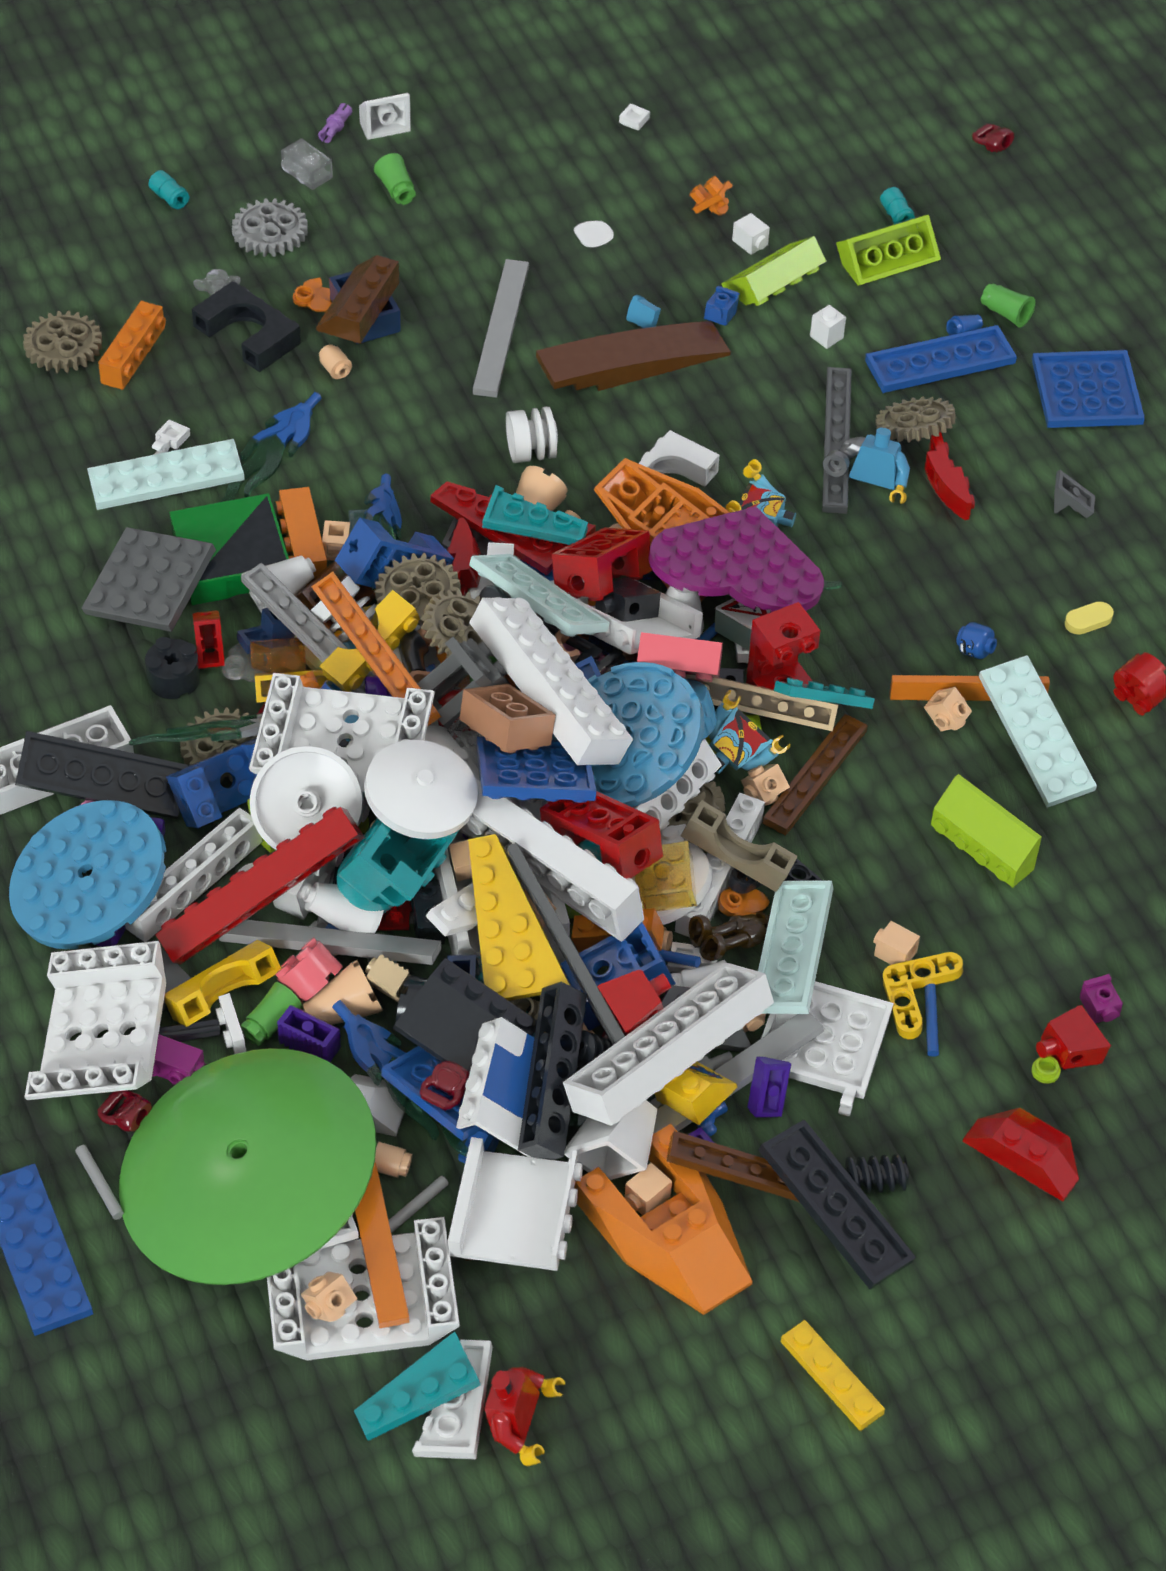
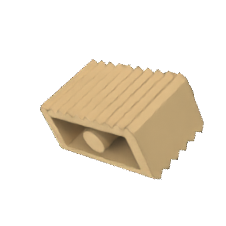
[365,955,410,1003]

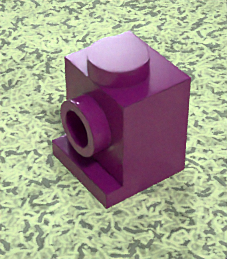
[1079,974,1123,1023]

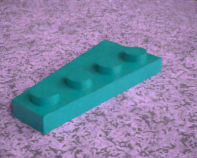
[482,485,588,545]
[774,678,875,709]
[354,1331,481,1441]

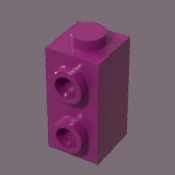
[152,1034,207,1085]

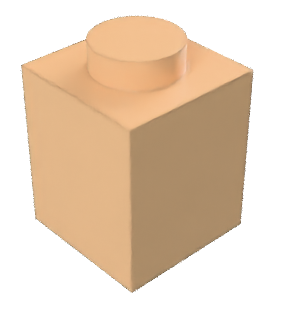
[449,840,472,882]
[873,921,920,965]
[625,1163,672,1215]

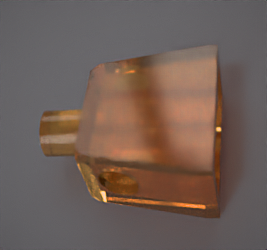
[250,638,306,674]

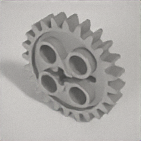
[232,198,308,257]

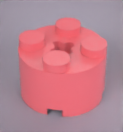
[275,937,342,1003]

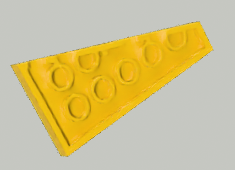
[468,834,571,1001]

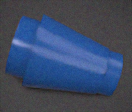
[946,315,983,336]

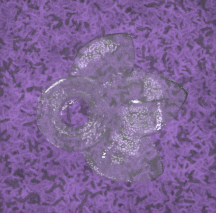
[193,269,241,296]
[222,643,270,682]

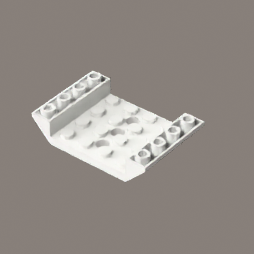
[249,673,435,797]
[25,941,166,1100]
[267,1217,459,1360]

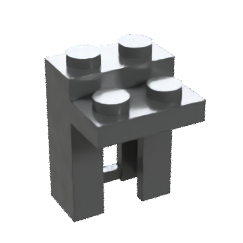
[417,637,510,733]

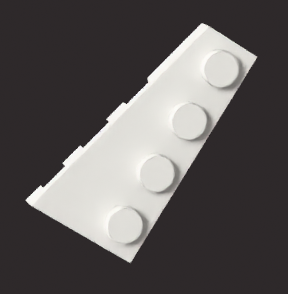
[426,883,478,936]

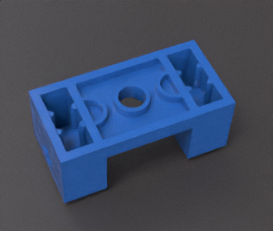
[335,518,454,588]
[166,737,257,828]
[560,922,676,1031]

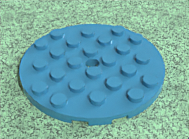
[552,662,704,807]
[9,800,167,949]

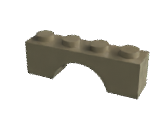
[680,800,798,892]

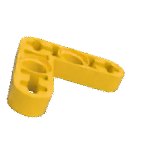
[883,952,963,1039]

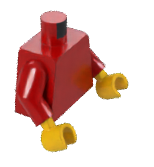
[485,1367,565,1466]

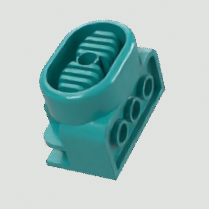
[337,818,460,914]

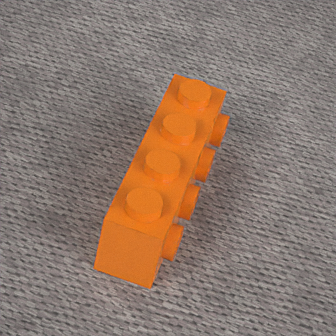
[98,301,166,390]
[275,487,327,579]

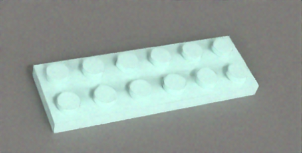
[87,439,245,510]
[469,554,610,637]
[979,655,1097,808]
[758,881,833,1014]

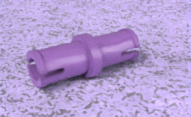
[318,103,352,143]

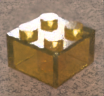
[635,841,697,912]

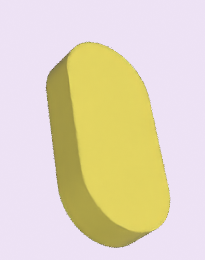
[1065,602,1114,635]

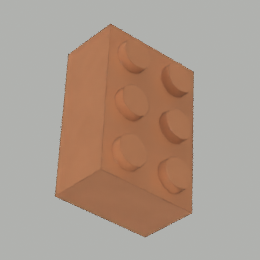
[459,684,556,753]

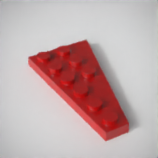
[430,481,596,575]

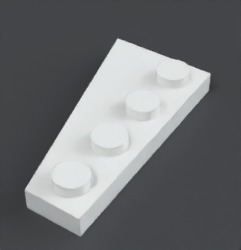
[412,1340,493,1459]

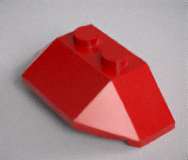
[962,1107,1079,1202]

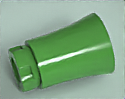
[374,153,416,205]
[981,284,1036,327]
[240,982,303,1046]

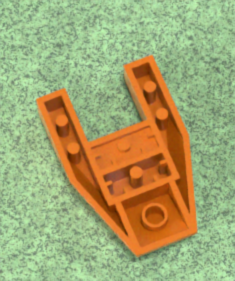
[594,458,730,602]
[574,1124,752,1315]

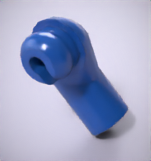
[697,1101,728,1137]

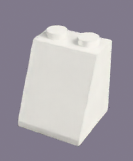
[564,1100,658,1180]

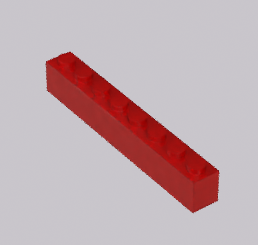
[155,807,365,964]

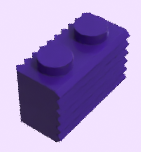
[277,1005,341,1062]

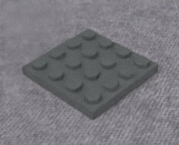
[81,527,216,632]

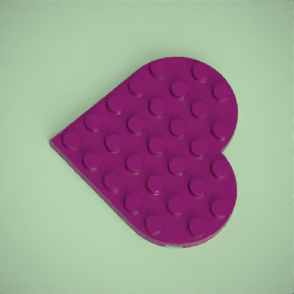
[649,507,824,613]

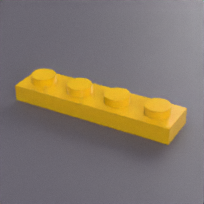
[781,1320,885,1431]

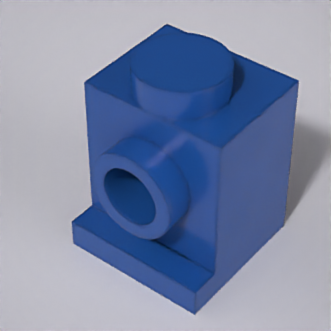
[704,286,739,326]

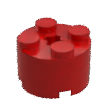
[1113,652,1166,716]

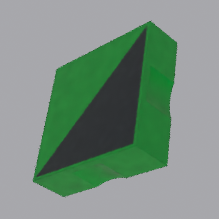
[169,493,289,605]

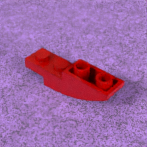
[924,432,975,520]
[447,518,481,596]

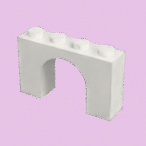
[638,430,720,487]

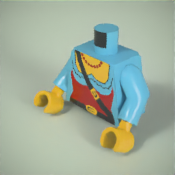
[726,459,796,527]
[709,690,790,774]

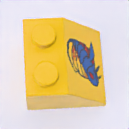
[655,1061,737,1125]

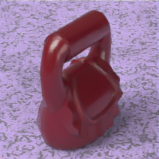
[972,124,1014,152]
[419,1061,470,1110]
[97,1090,152,1132]

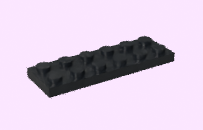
[15,731,188,819]
[758,1119,916,1290]

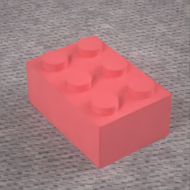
[637,632,723,682]

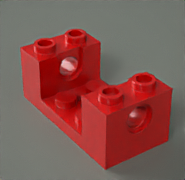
[552,527,652,601]
[746,602,820,690]
[539,791,663,879]

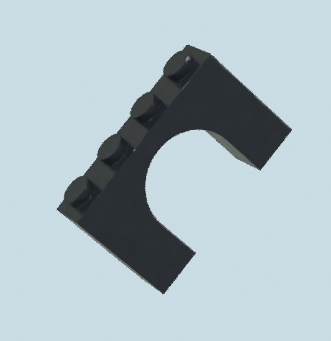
[192,281,301,373]

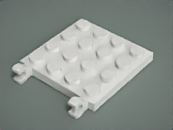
[762,981,894,1116]

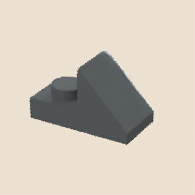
[1054,470,1095,518]

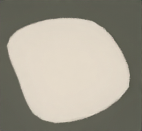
[574,221,613,247]

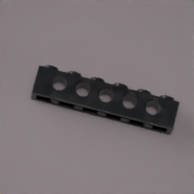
[518,982,587,1160]

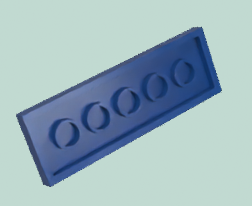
[865,325,1017,393]
[0,1163,93,1336]

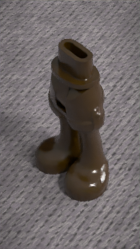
[688,913,770,961]

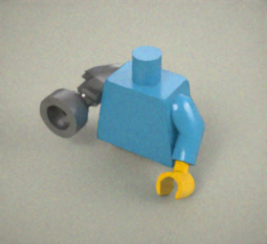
[823,428,910,504]

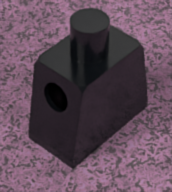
[595,577,661,622]

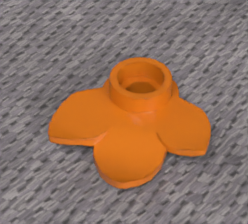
[293,278,332,312]
[718,878,770,916]

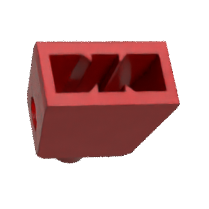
[193,611,225,668]
[597,969,671,1036]
[1036,1005,1111,1069]

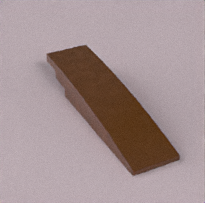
[536,321,731,391]

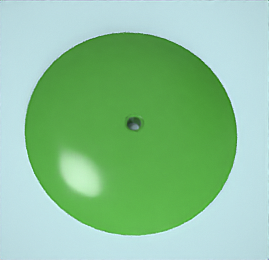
[119,1049,376,1285]

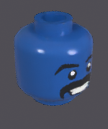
[956,622,997,659]

